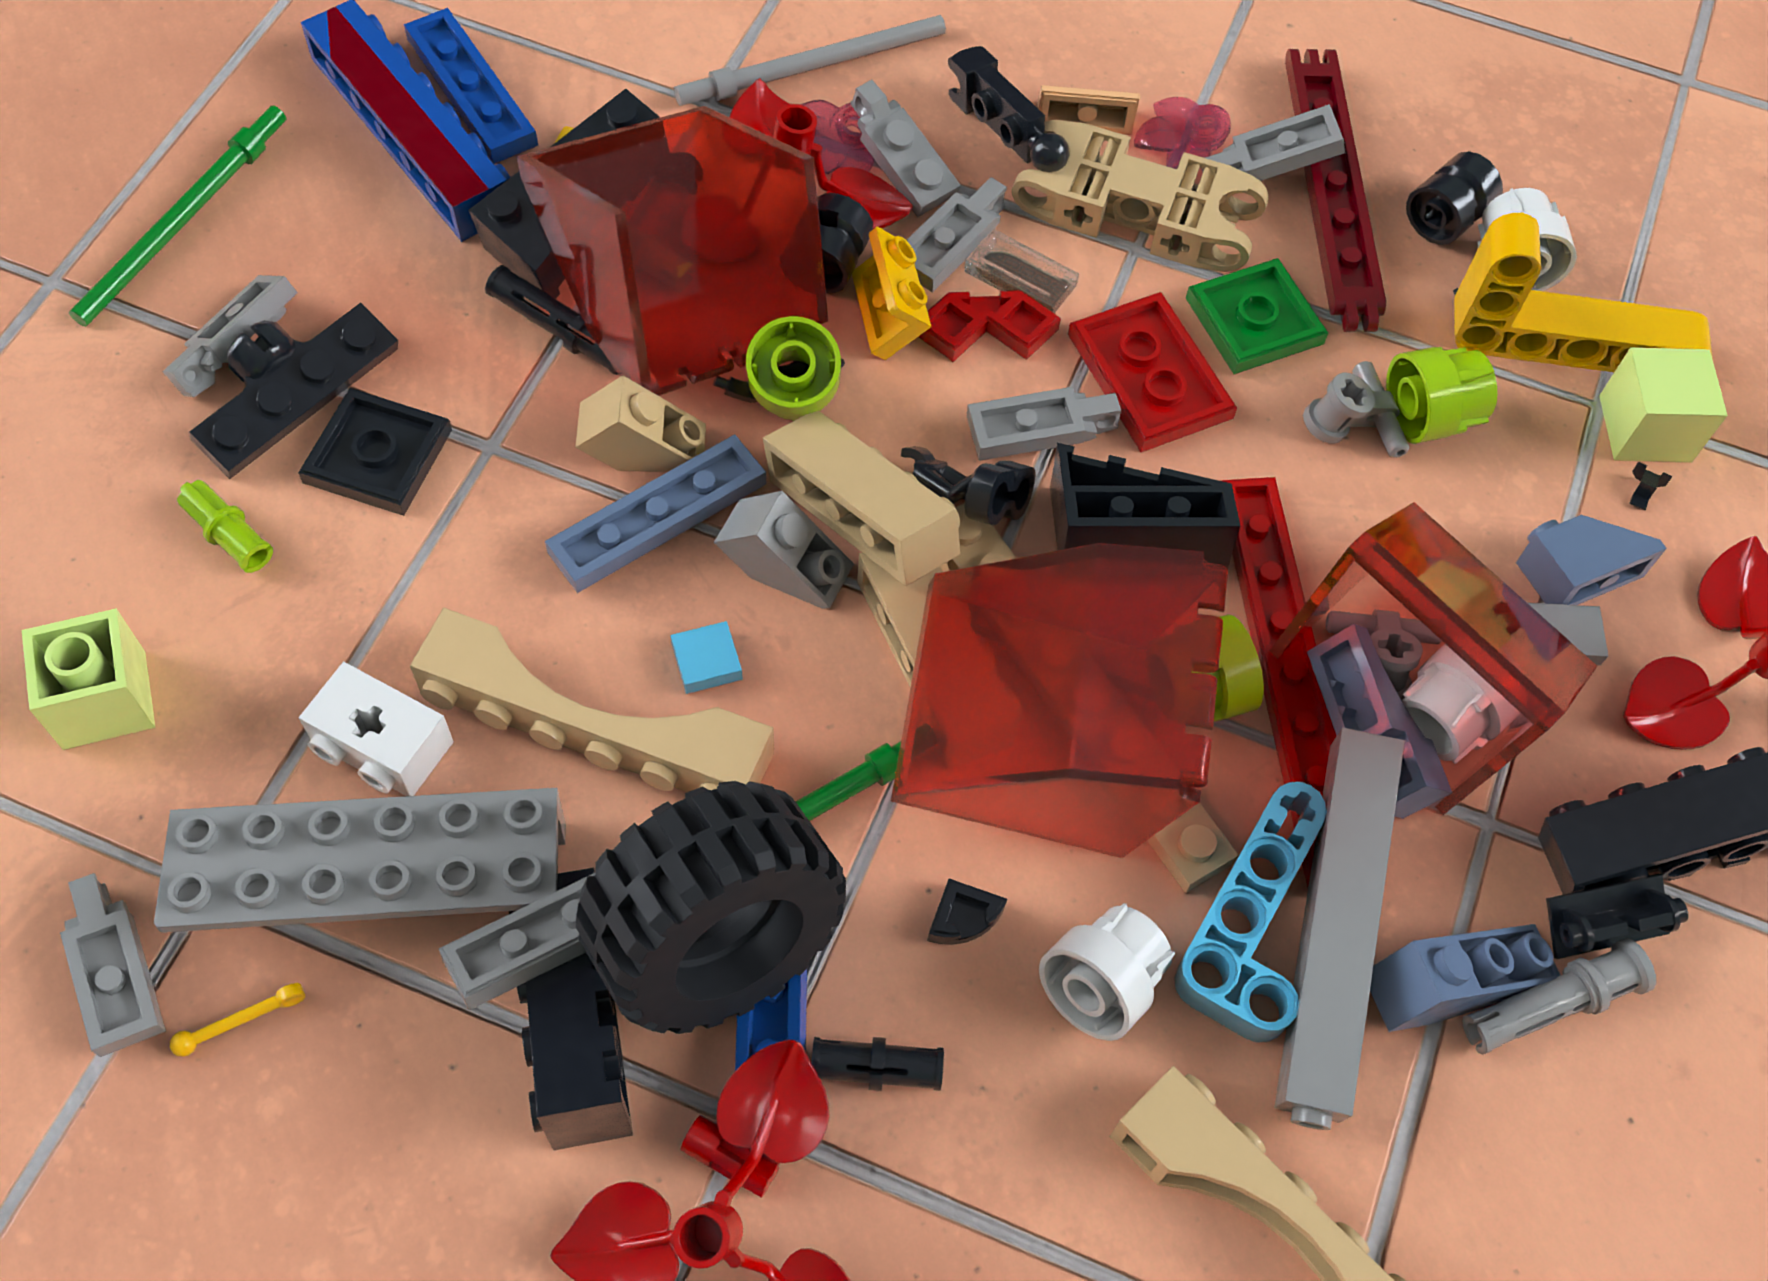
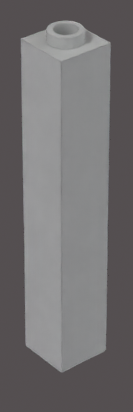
[1274,727,1405,1130]

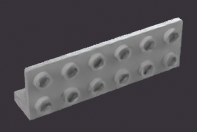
[154,788,566,933]

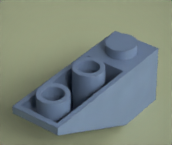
[1370,924,1561,1032]

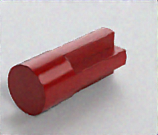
[680,1115,780,1198]

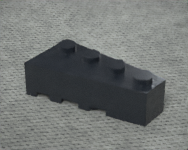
[468,89,669,299]
[1538,747,1768,895]
[509,867,633,1150]

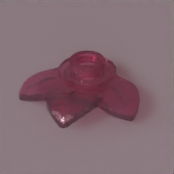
[1134,96,1231,169]
[798,99,875,176]

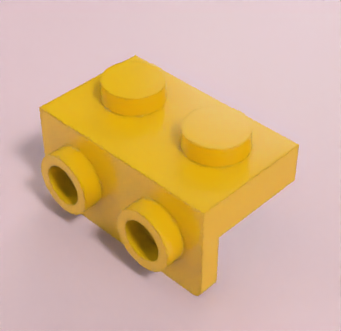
[852,226,931,360]

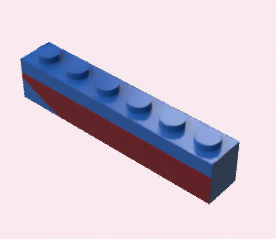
[301,0,511,242]

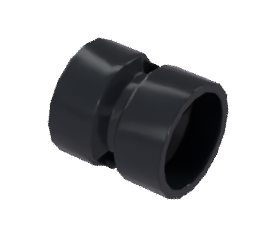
[1406,151,1503,245]
[785,193,873,293]

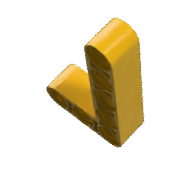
[1454,213,1713,372]

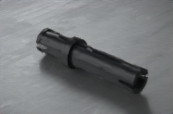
[485,265,634,375]

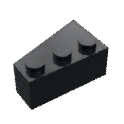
[1050,442,1240,571]

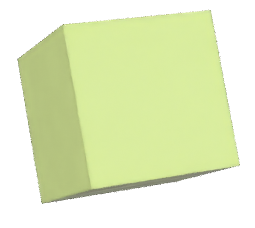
[1599,347,1728,462]
[21,608,156,750]

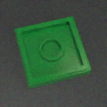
[1186,258,1328,375]

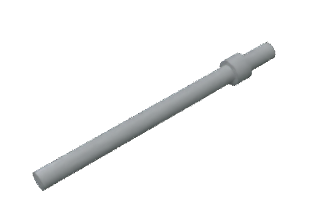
[674,15,946,106]

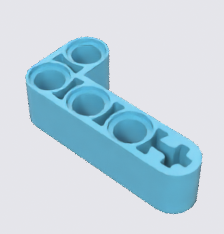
[1174,782,1327,1043]

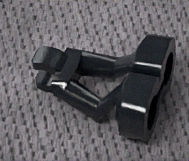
[901,446,1036,525]

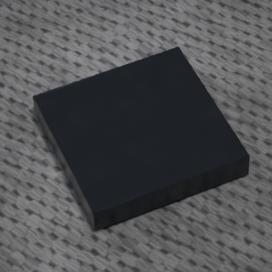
[298,388,452,516]

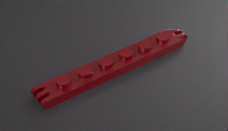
[1285,49,1386,332]

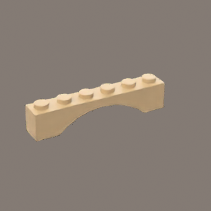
[410,607,774,792]
[1110,1066,1406,1281]

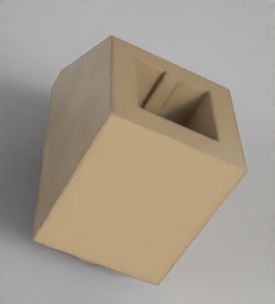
[575,375,706,472]

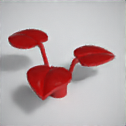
[679,78,913,264]
[1623,536,1768,750]
[550,1039,851,1281]

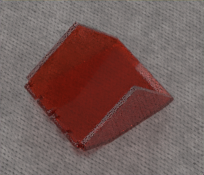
[517,106,828,396]
[1269,502,1597,815]
[891,543,1228,858]

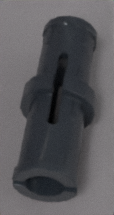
[811,1037,944,1091]

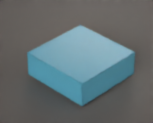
[670,621,743,694]

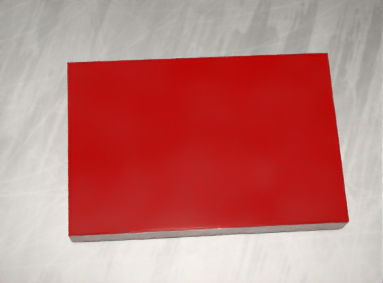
[1068,292,1237,453]

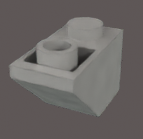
[714,491,854,609]

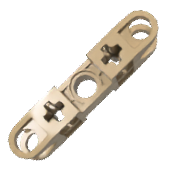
[1012,120,1269,271]

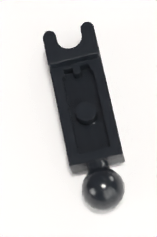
[948,46,1070,172]

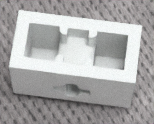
[299,661,454,796]

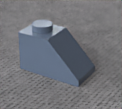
[1516,515,1667,605]

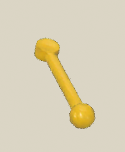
[170,983,306,1057]

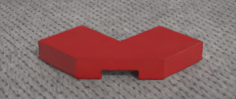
[918,290,1061,362]

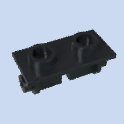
[1546,873,1688,959]

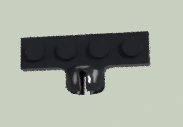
[189,302,398,479]

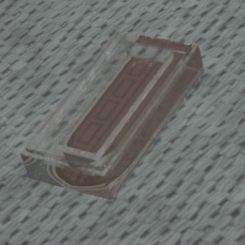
[964,229,1079,314]

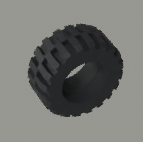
[576,781,846,1034]

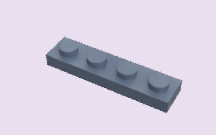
[545,434,766,593]

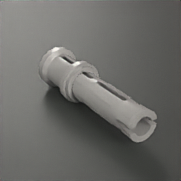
[1462,938,1656,1055]

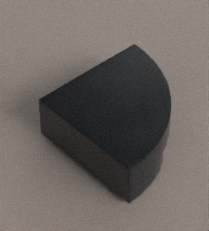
[927,878,1007,945]

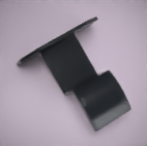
[1630,461,1672,510]

